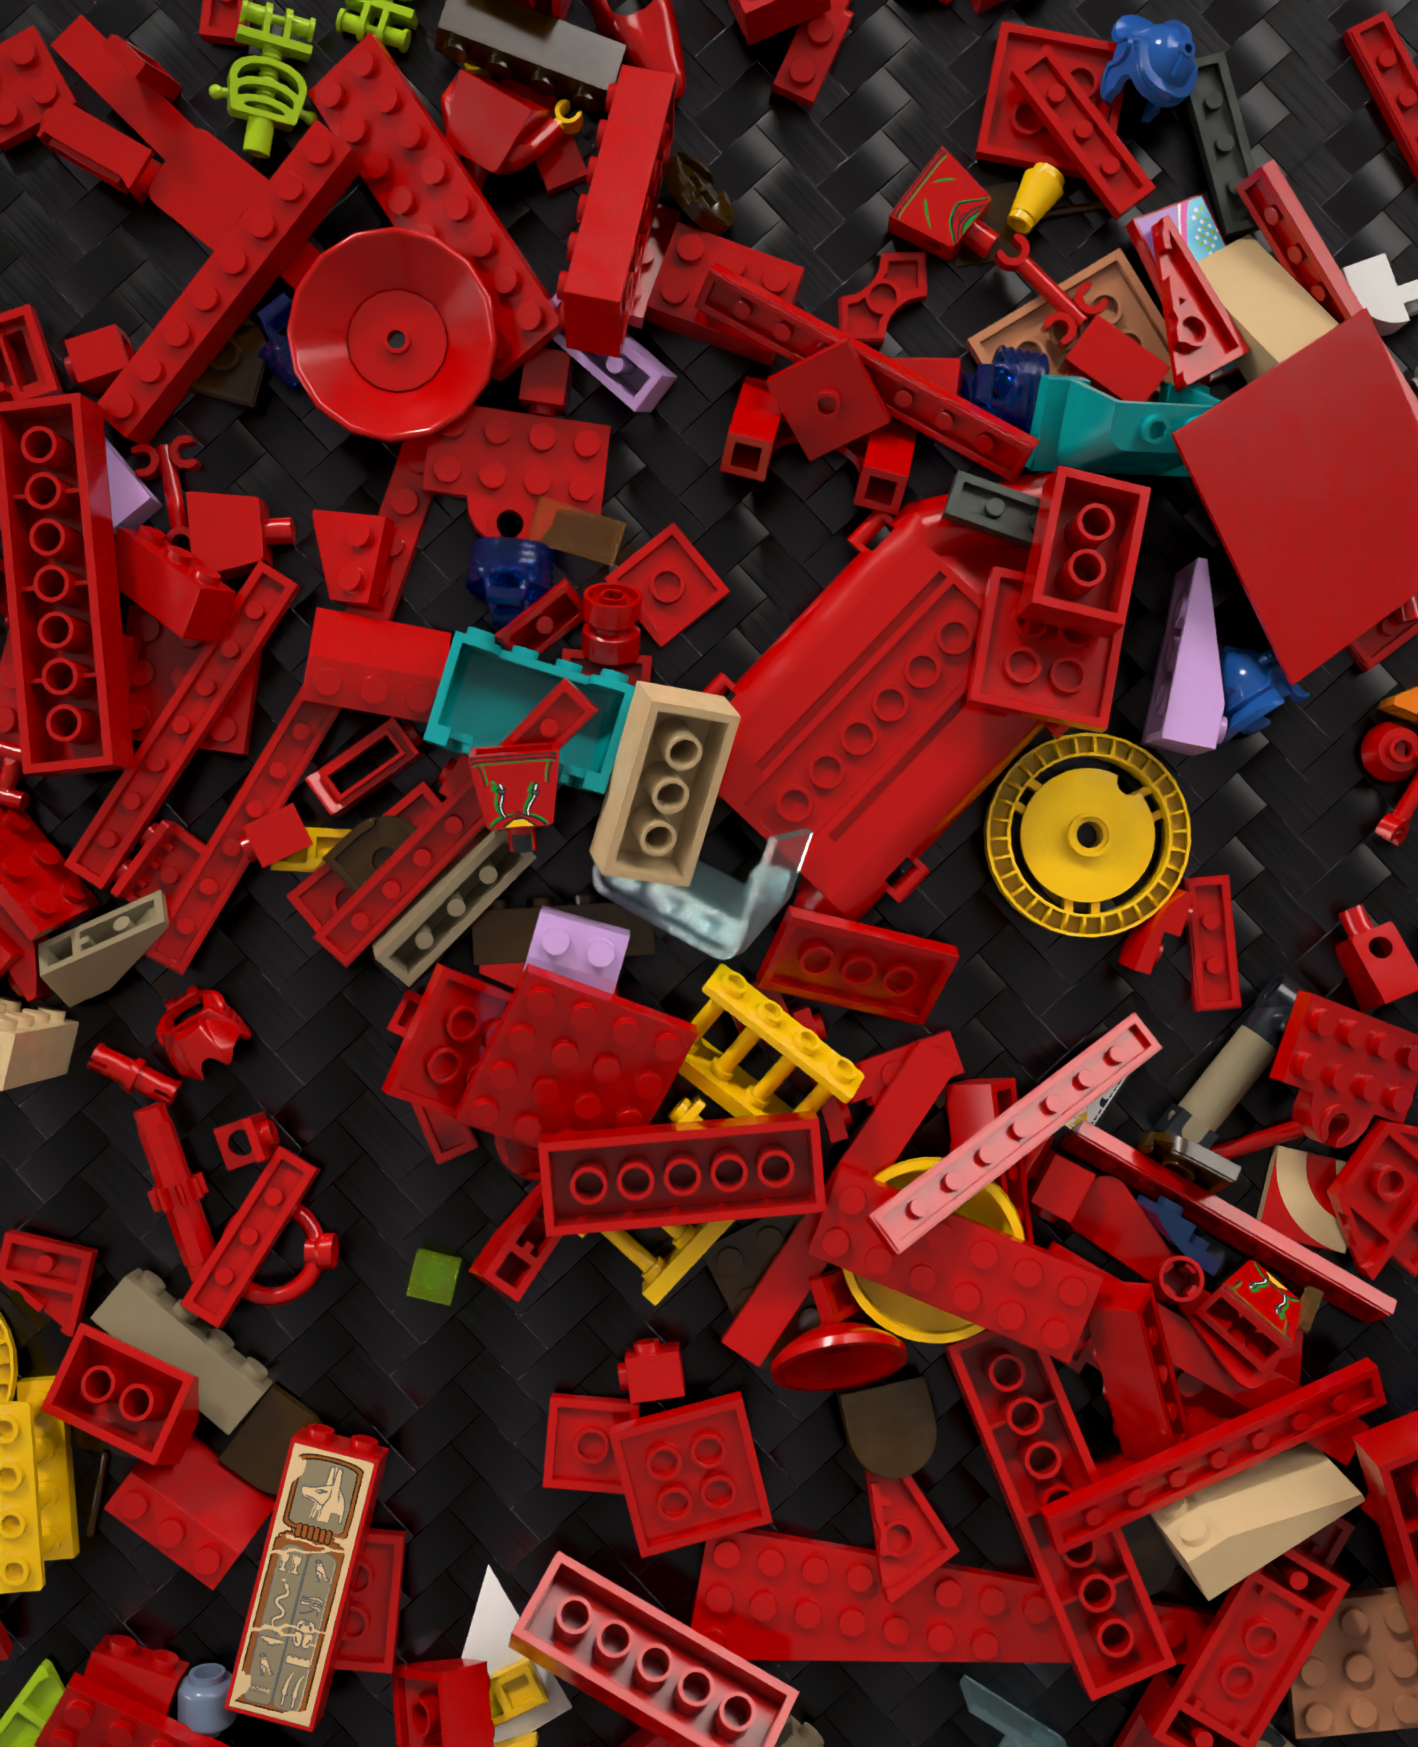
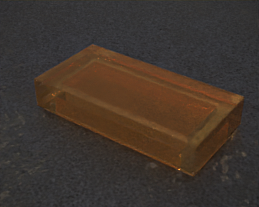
[527,496,626,566]

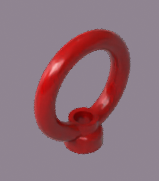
[221,1204,339,1306]

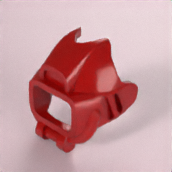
[156,985,251,1081]

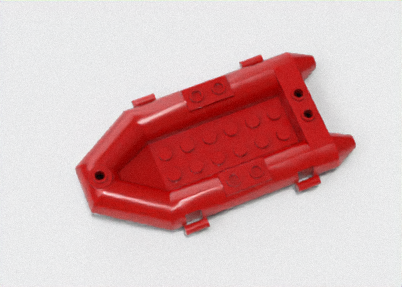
[702,471,1071,922]

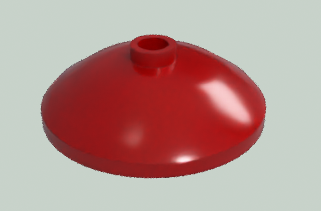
[771,1320,908,1392]

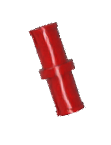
[87,1043,183,1108]

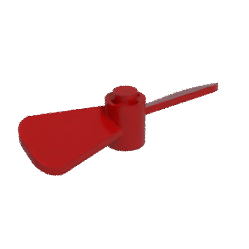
[1067,1176,1278,1388]

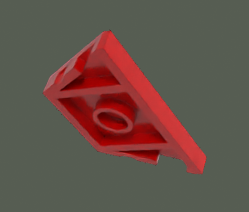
[1326,1119,1418,1281]

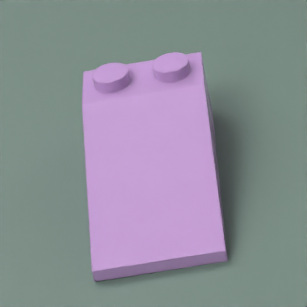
[1141,557,1228,756]
[523,906,630,994]

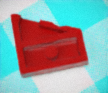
[312,510,395,608]
[0,1229,98,1337]

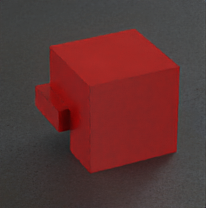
[0,304,63,402]

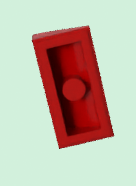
[495,578,584,656]

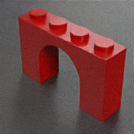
[720,376,917,515]

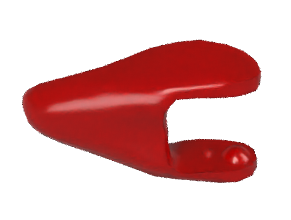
[591,0,686,100]

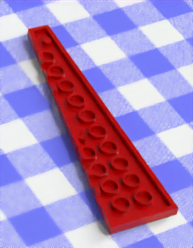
[690,1528,1218,1664]

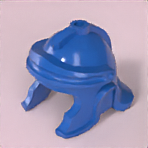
[1100,15,1198,123]
[1219,645,1310,743]

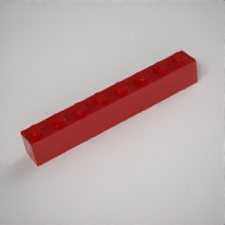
[97,119,365,444]

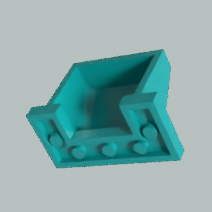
[1025,375,1222,477]

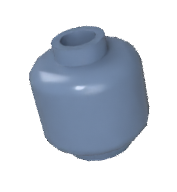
[177,1663,238,1738]

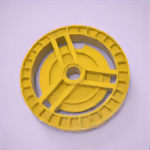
[983,733,1191,938]

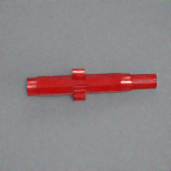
[133,1102,234,1316]

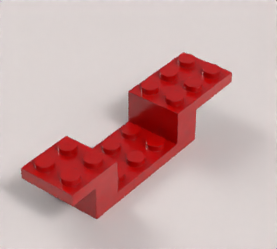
[1112,1516,1355,1747]

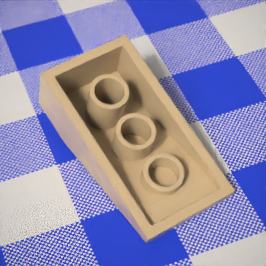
[1197,234,1339,384]
[1149,1443,1365,1601]

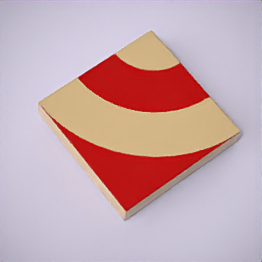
[1256,1145,1347,1254]

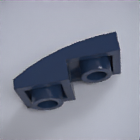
[1136,1194,1222,1276]

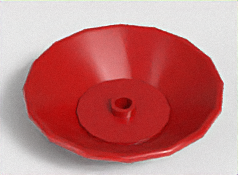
[286,226,499,443]

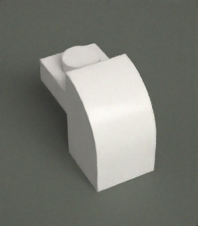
[1340,253,1418,336]

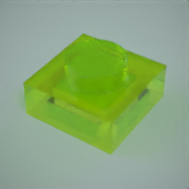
[406,1248,462,1306]

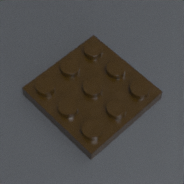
[702,1214,868,1370]

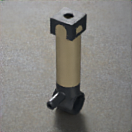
[1153,973,1307,1149]

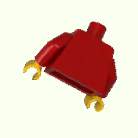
[441,63,584,191]

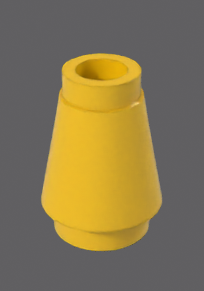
[1006,162,1065,234]

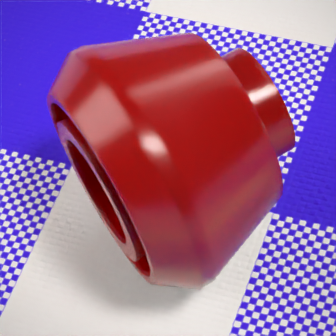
[1361,721,1418,782]

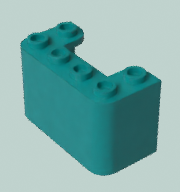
[423,627,636,796]

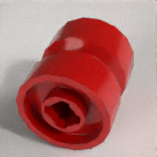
[581,582,643,665]

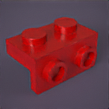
[110,820,207,910]

